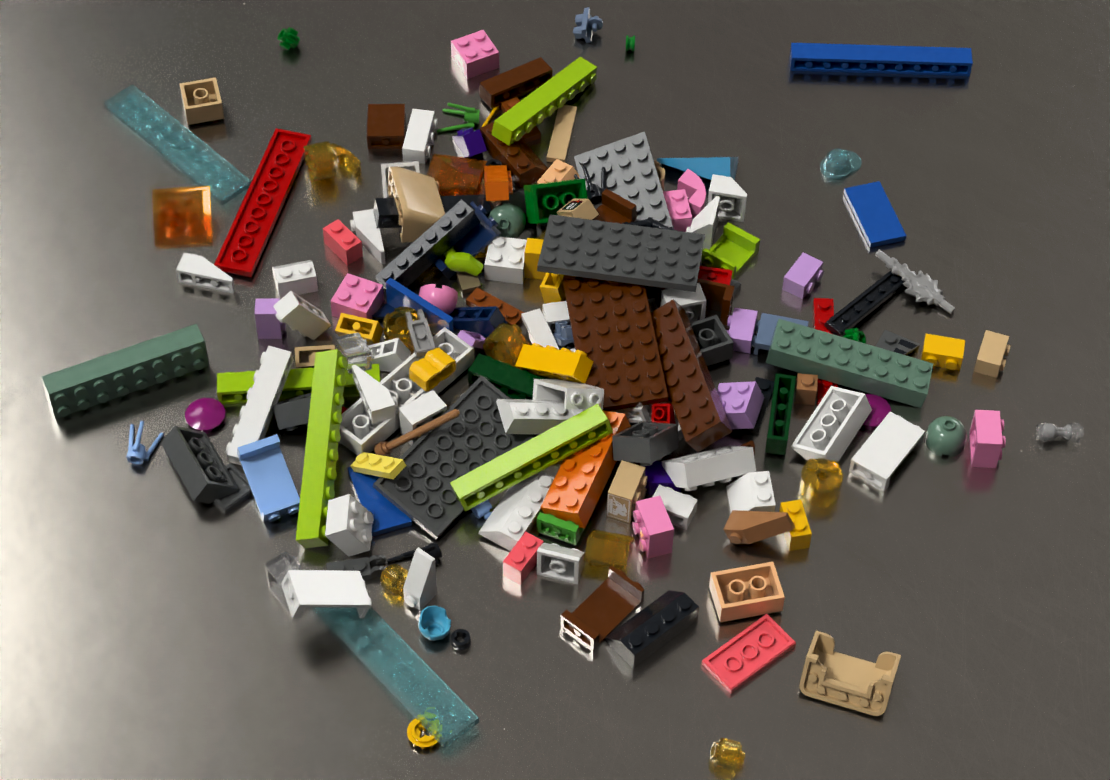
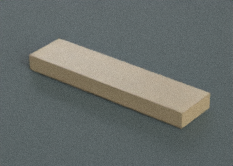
[546,105,577,163]

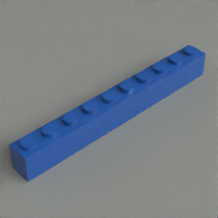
[790,43,973,76]

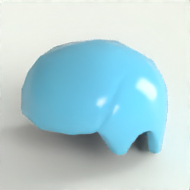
[418,605,451,641]

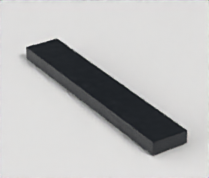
[824,270,905,336]

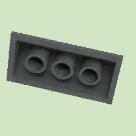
[161,426,239,504]

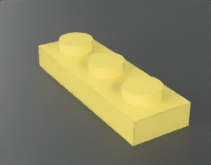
[350,452,407,480]

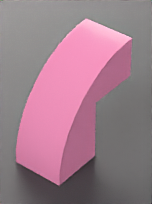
[677,169,706,218]

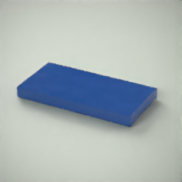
[844,181,907,248]
[386,278,454,335]
[347,467,412,537]

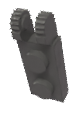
[326,554,388,580]

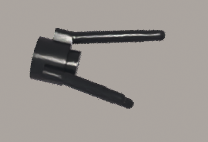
[574,165,606,204]
[387,542,442,566]

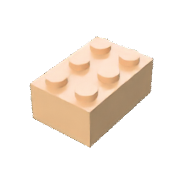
[709,562,785,622]

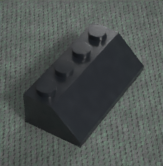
[604,590,699,669]

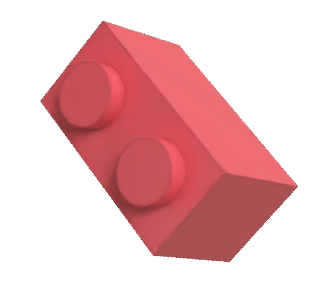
[323,219,363,266]
[503,531,544,585]

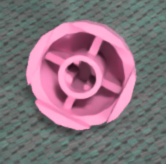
[419,284,458,315]

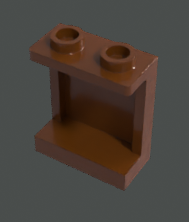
[367,104,406,149]

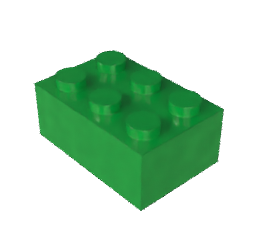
[524,179,587,224]

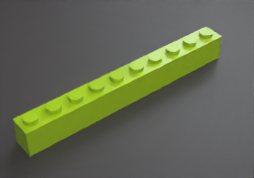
[296,349,348,548]

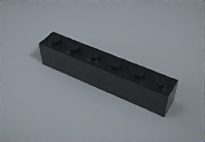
[373,194,492,228]
[375,199,480,291]

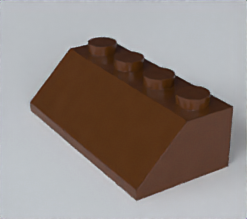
[480,122,548,188]

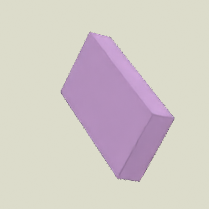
[457,330,493,350]

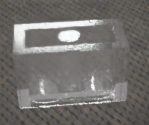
[336,332,374,374]

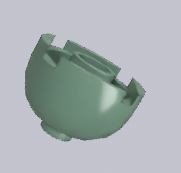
[488,203,526,239]
[925,416,967,457]

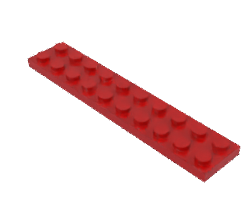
[214,128,312,277]

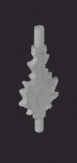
[875,249,955,314]

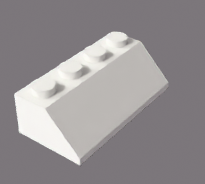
[791,386,872,471]
[496,399,586,435]
[661,445,756,491]
[478,471,554,551]

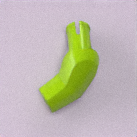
[444,247,483,276]

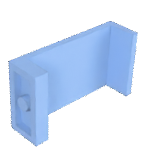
[237,434,300,522]

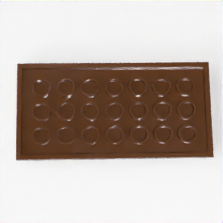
[563,277,669,411]

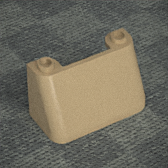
[387,166,445,243]
[799,631,901,716]

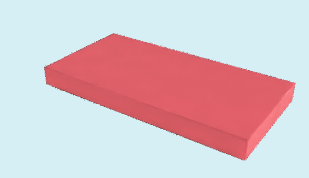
[702,614,796,694]

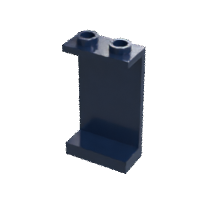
[434,201,501,279]

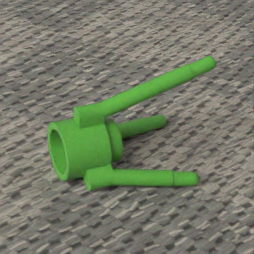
[437,103,480,133]

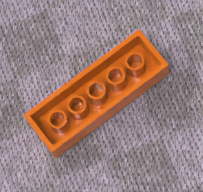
[541,410,631,528]

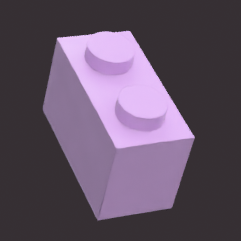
[782,252,824,299]
[255,298,286,339]
[726,307,758,354]

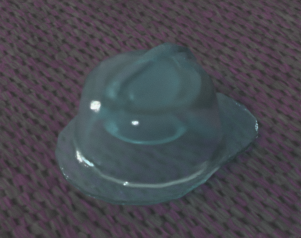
[820,148,862,179]

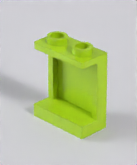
[701,222,760,279]

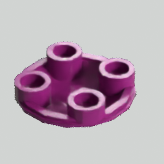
[863,394,891,430]
[185,398,226,434]

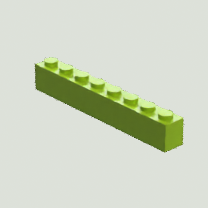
[491,57,597,146]
[217,364,380,405]
[450,403,613,512]

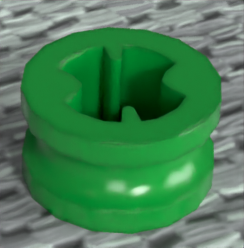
[625,35,635,52]

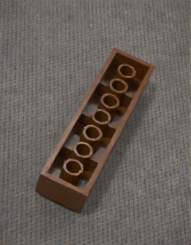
[651,299,732,452]

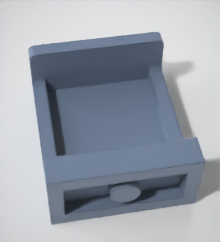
[751,313,809,355]

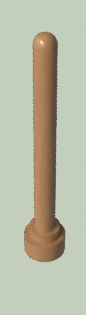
[374,409,460,456]

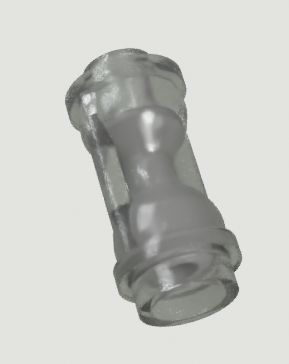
[1036,422,1084,442]

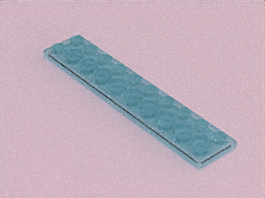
[104,84,251,205]
[311,607,479,748]

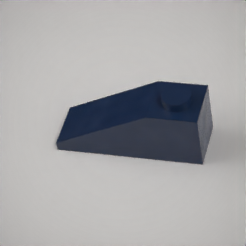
[450,306,507,337]

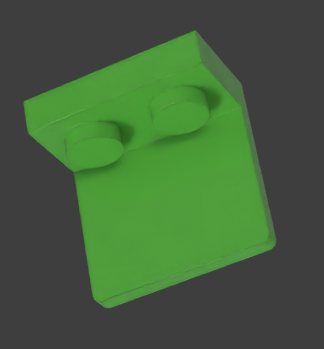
[537,512,585,545]

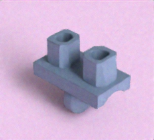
[573,7,603,43]
[552,321,574,350]

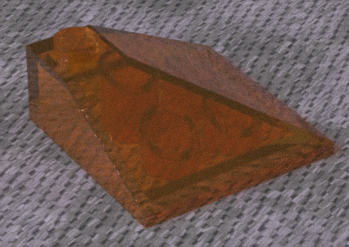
[427,154,488,196]
[152,186,213,246]

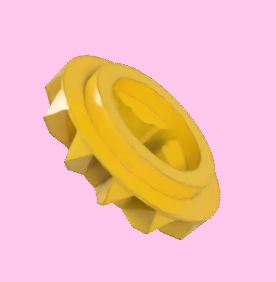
[407,715,443,750]

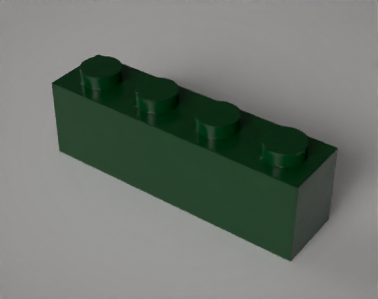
[468,353,546,400]
[765,373,796,455]

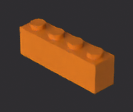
[484,165,513,201]

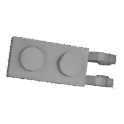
[405,309,436,358]

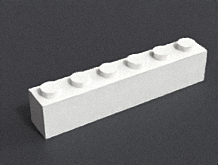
[225,346,294,465]

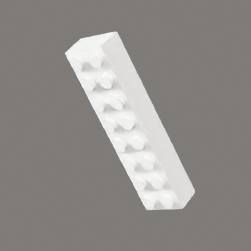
[339,327,474,456]

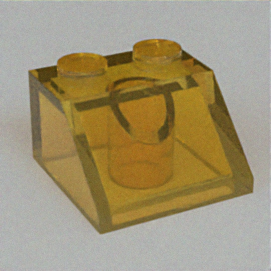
[584,529,634,570]

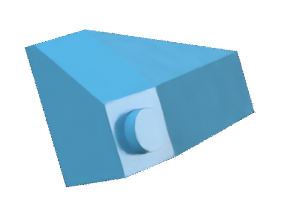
[657,157,738,180]

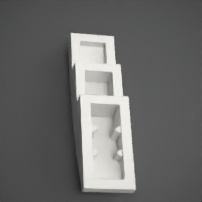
[521,308,559,379]

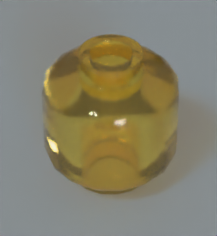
[380,564,409,596]
[710,738,745,770]

